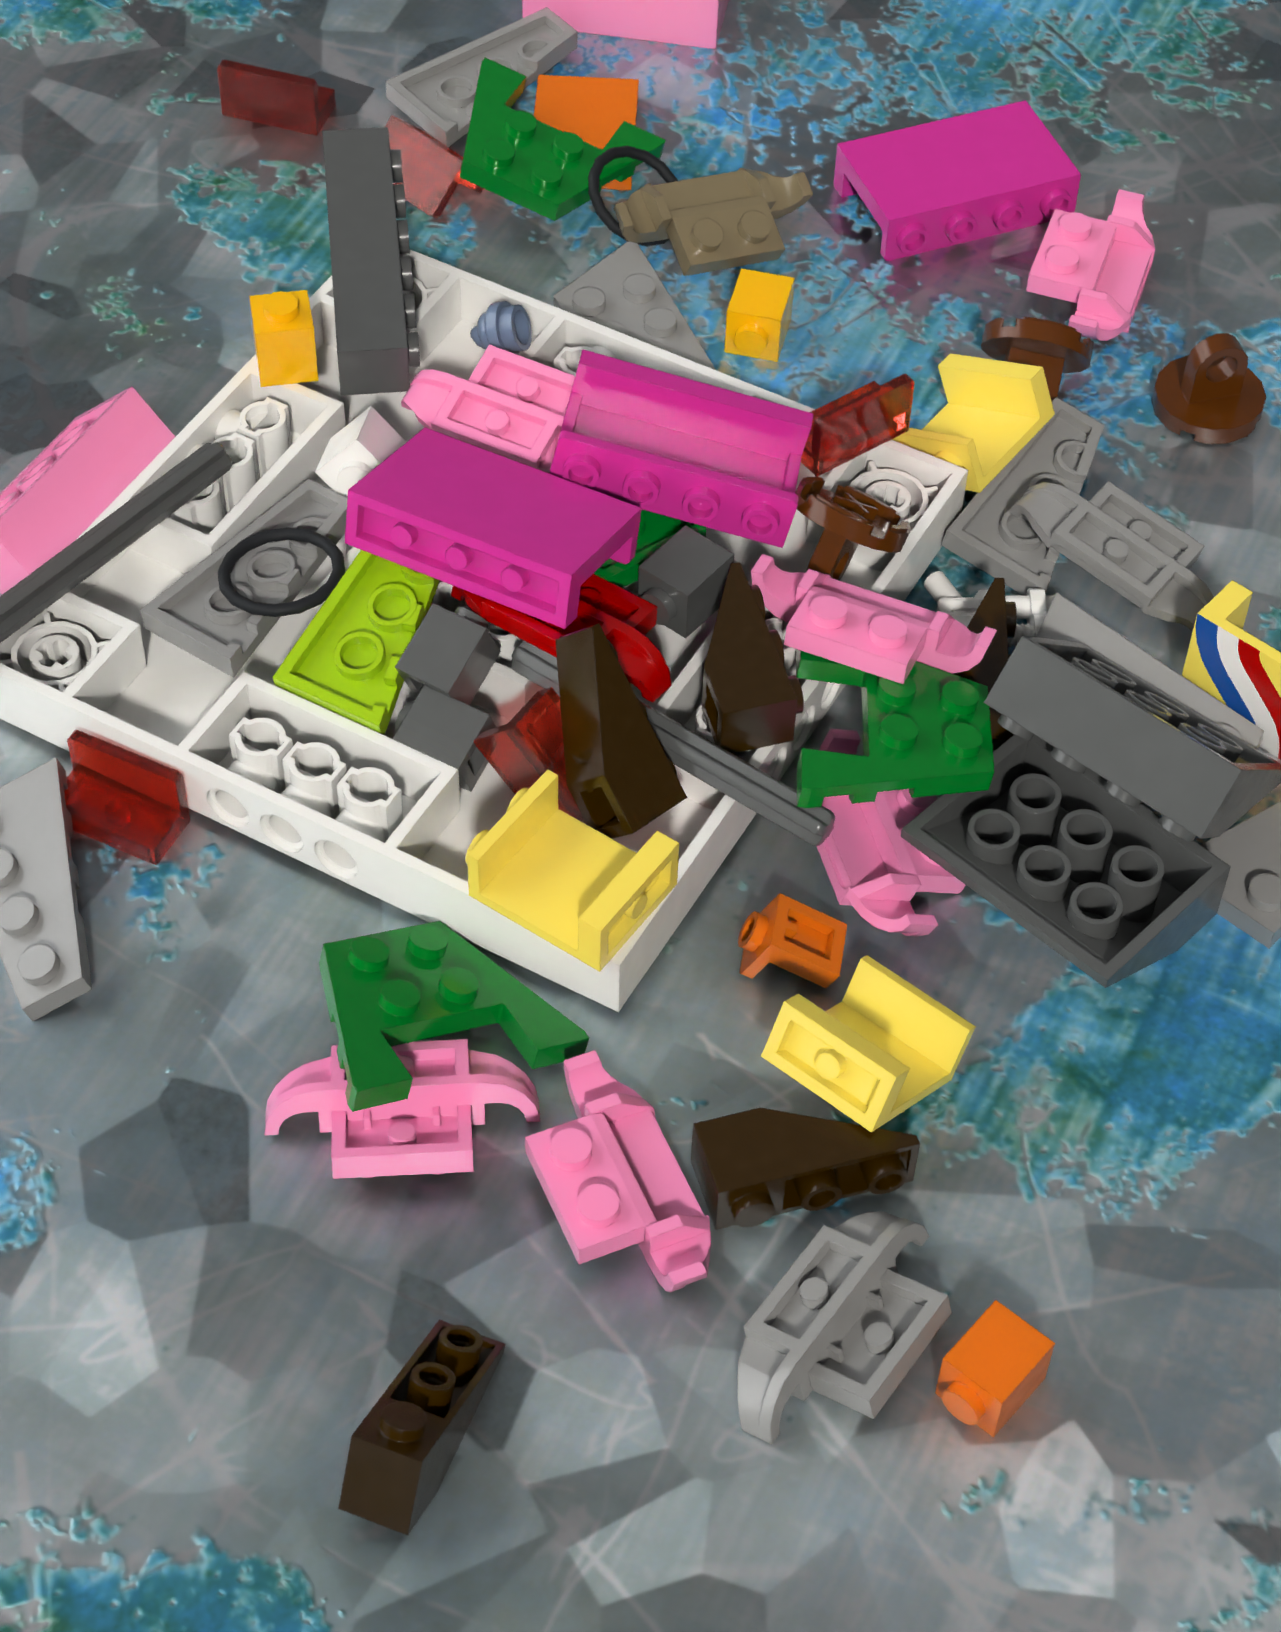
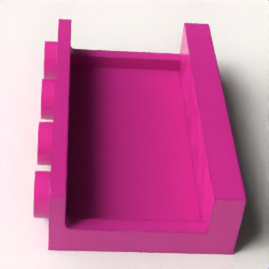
[833,100,1081,261]
[549,349,814,548]
[345,427,642,629]

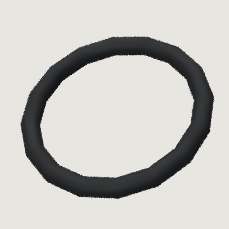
[588,146,678,247]
[218,527,346,617]

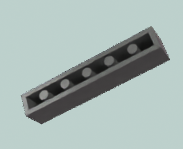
[322,127,420,395]

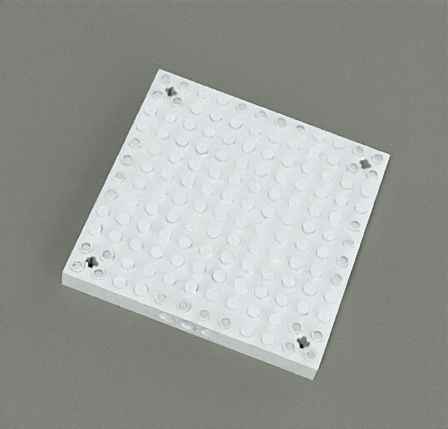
[0,249,968,1012]

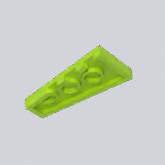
[272,550,440,735]

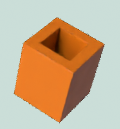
[935,1300,1055,1438]

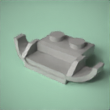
[1008,481,1214,632]
[737,1211,952,1444]

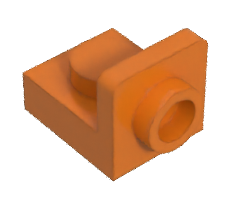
[738,893,847,988]

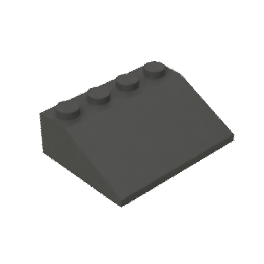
[984,635,1281,842]
[901,734,1231,988]

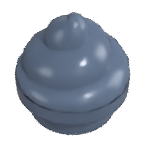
[470,301,532,355]

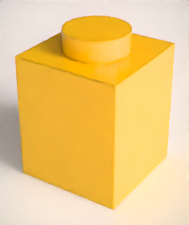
[724,268,795,362]
[249,290,318,387]

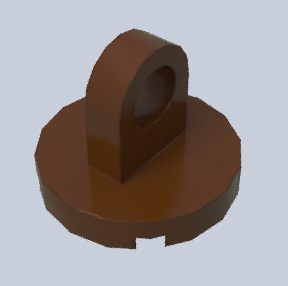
[981,317,1094,402]
[1152,333,1266,444]
[795,477,912,581]

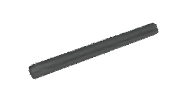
[0,442,232,643]
[511,641,836,846]

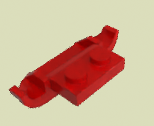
[451,573,671,703]

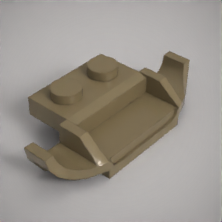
[614,168,813,276]

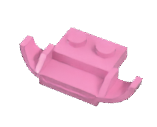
[1026,189,1155,341]
[401,344,575,473]
[751,554,997,684]
[816,729,966,937]
[264,1039,540,1179]
[525,1050,711,1292]

